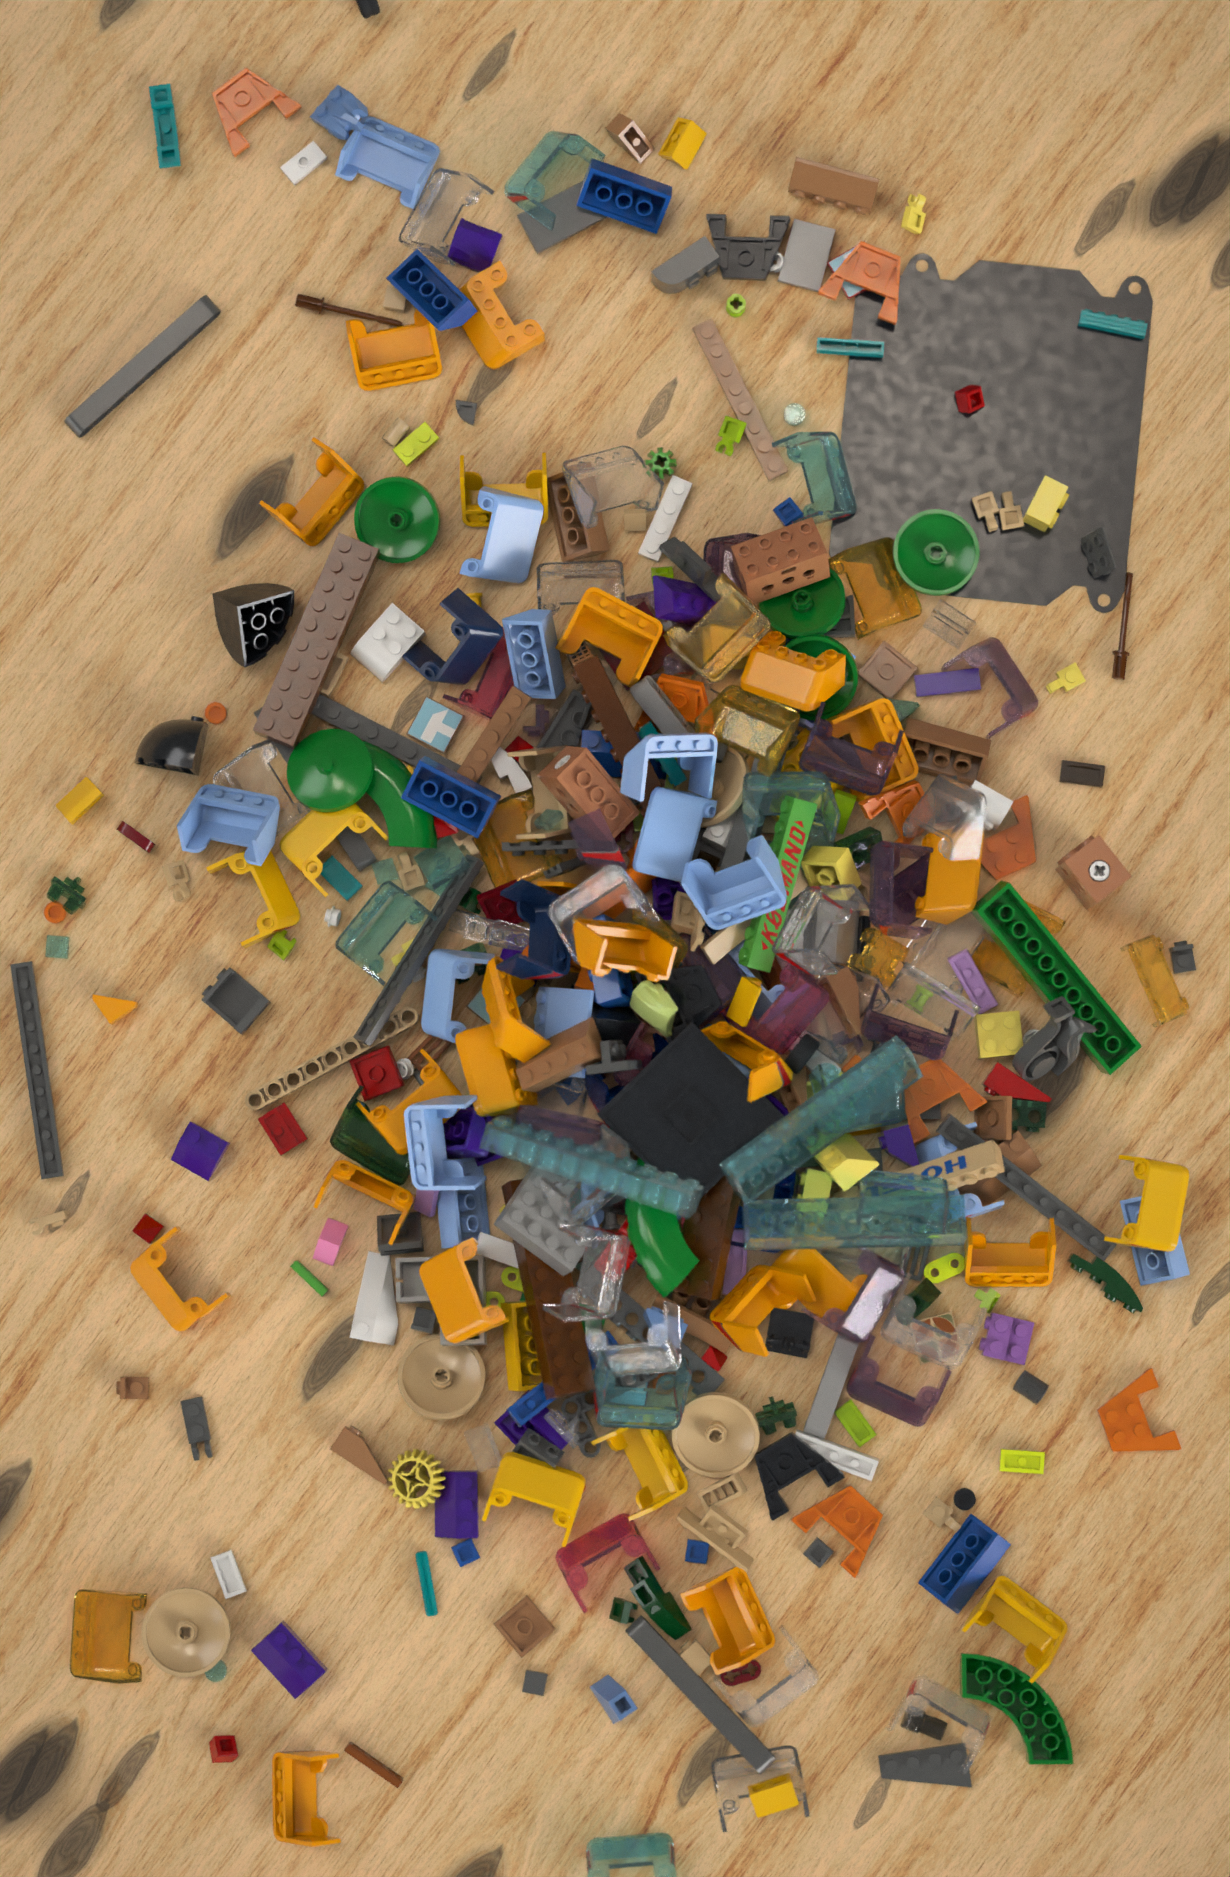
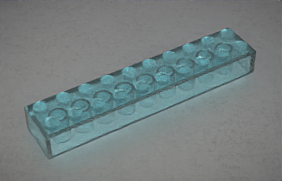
[719,1035,923,1205]
[479,1116,704,1218]
[742,1195,967,1250]

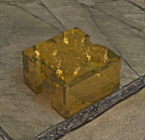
[845,928,910,987]

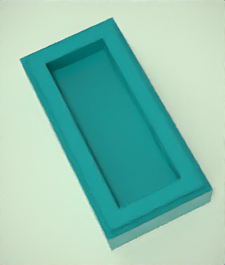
[321,855,363,901]

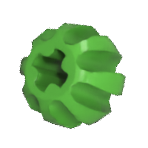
[645,447,677,479]

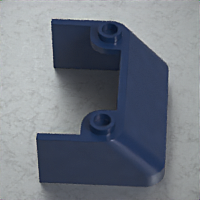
[402,588,503,685]

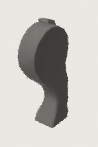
[1012,996,1096,1081]

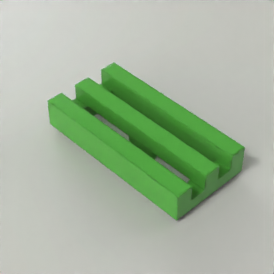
[290,1261,328,1296]

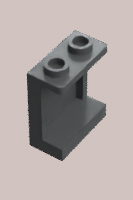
[202,967,271,1035]
[512,1428,565,1467]

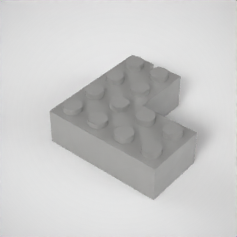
[493,1150,595,1276]
[395,1255,487,1346]

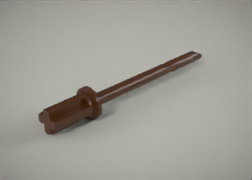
[295,294,403,327]
[1112,572,1133,680]

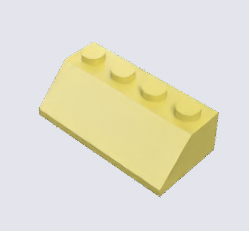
[804,1132,879,1192]

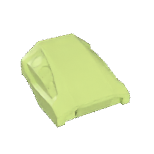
[630,980,678,1037]

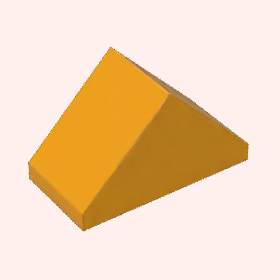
[92,994,138,1025]

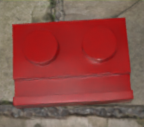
[258,1102,308,1156]

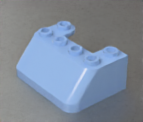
[177,784,280,866]
[681,835,787,930]

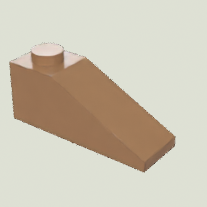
[820,966,861,1039]
[777,1054,807,1121]
[330,1425,388,1485]

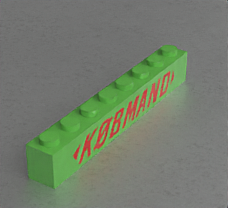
[738,795,818,973]

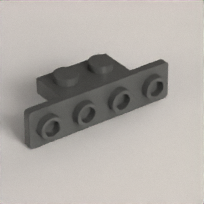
[659,537,731,602]

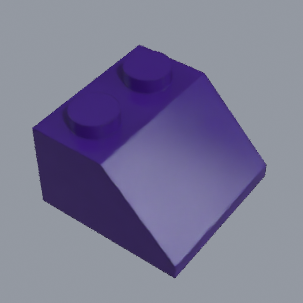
[171,1121,230,1181]
[878,1124,919,1167]

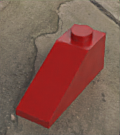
[981,1062,1052,1103]

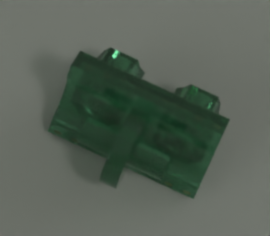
[47,876,86,915]
[755,1396,797,1435]

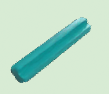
[415,1551,438,1616]

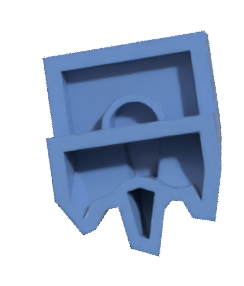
[310,85,368,140]

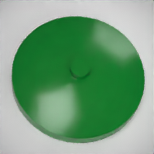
[354,476,440,563]
[893,509,980,596]
[759,567,845,639]
[784,634,858,720]
[286,729,373,812]

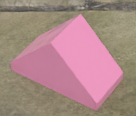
[313,1218,349,1266]

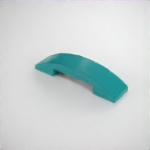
[149,84,181,169]

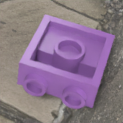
[979,1312,1034,1365]

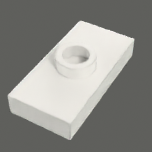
[280,141,327,185]
[211,1550,247,1599]

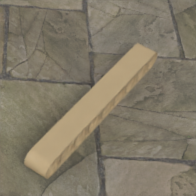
[245,1007,419,1111]

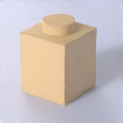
[680,1639,710,1675]

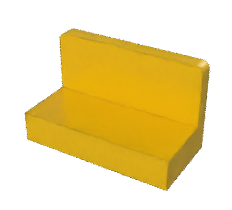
[658,117,706,170]
[56,777,104,825]
[726,976,762,1027]
[748,1773,799,1818]

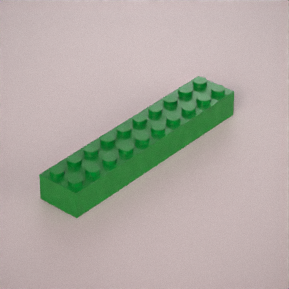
[971,881,1142,1075]

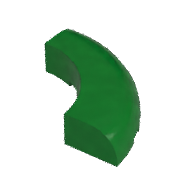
[362,740,437,849]
[625,1158,699,1298]
[960,1653,1073,1764]

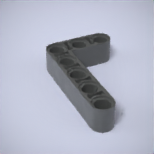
[561,1358,660,1458]

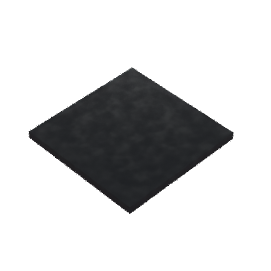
[597,1022,785,1209]

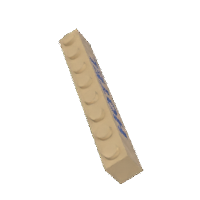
[832,1140,1005,1225]

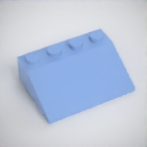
[534,987,594,1078]

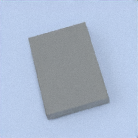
[778,219,836,292]

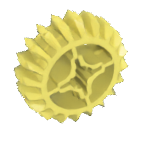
[387,1449,446,1509]

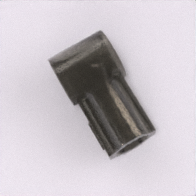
[900,1705,947,1741]

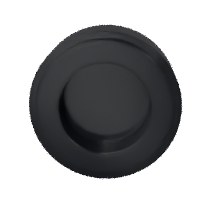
[953,1488,976,1510]

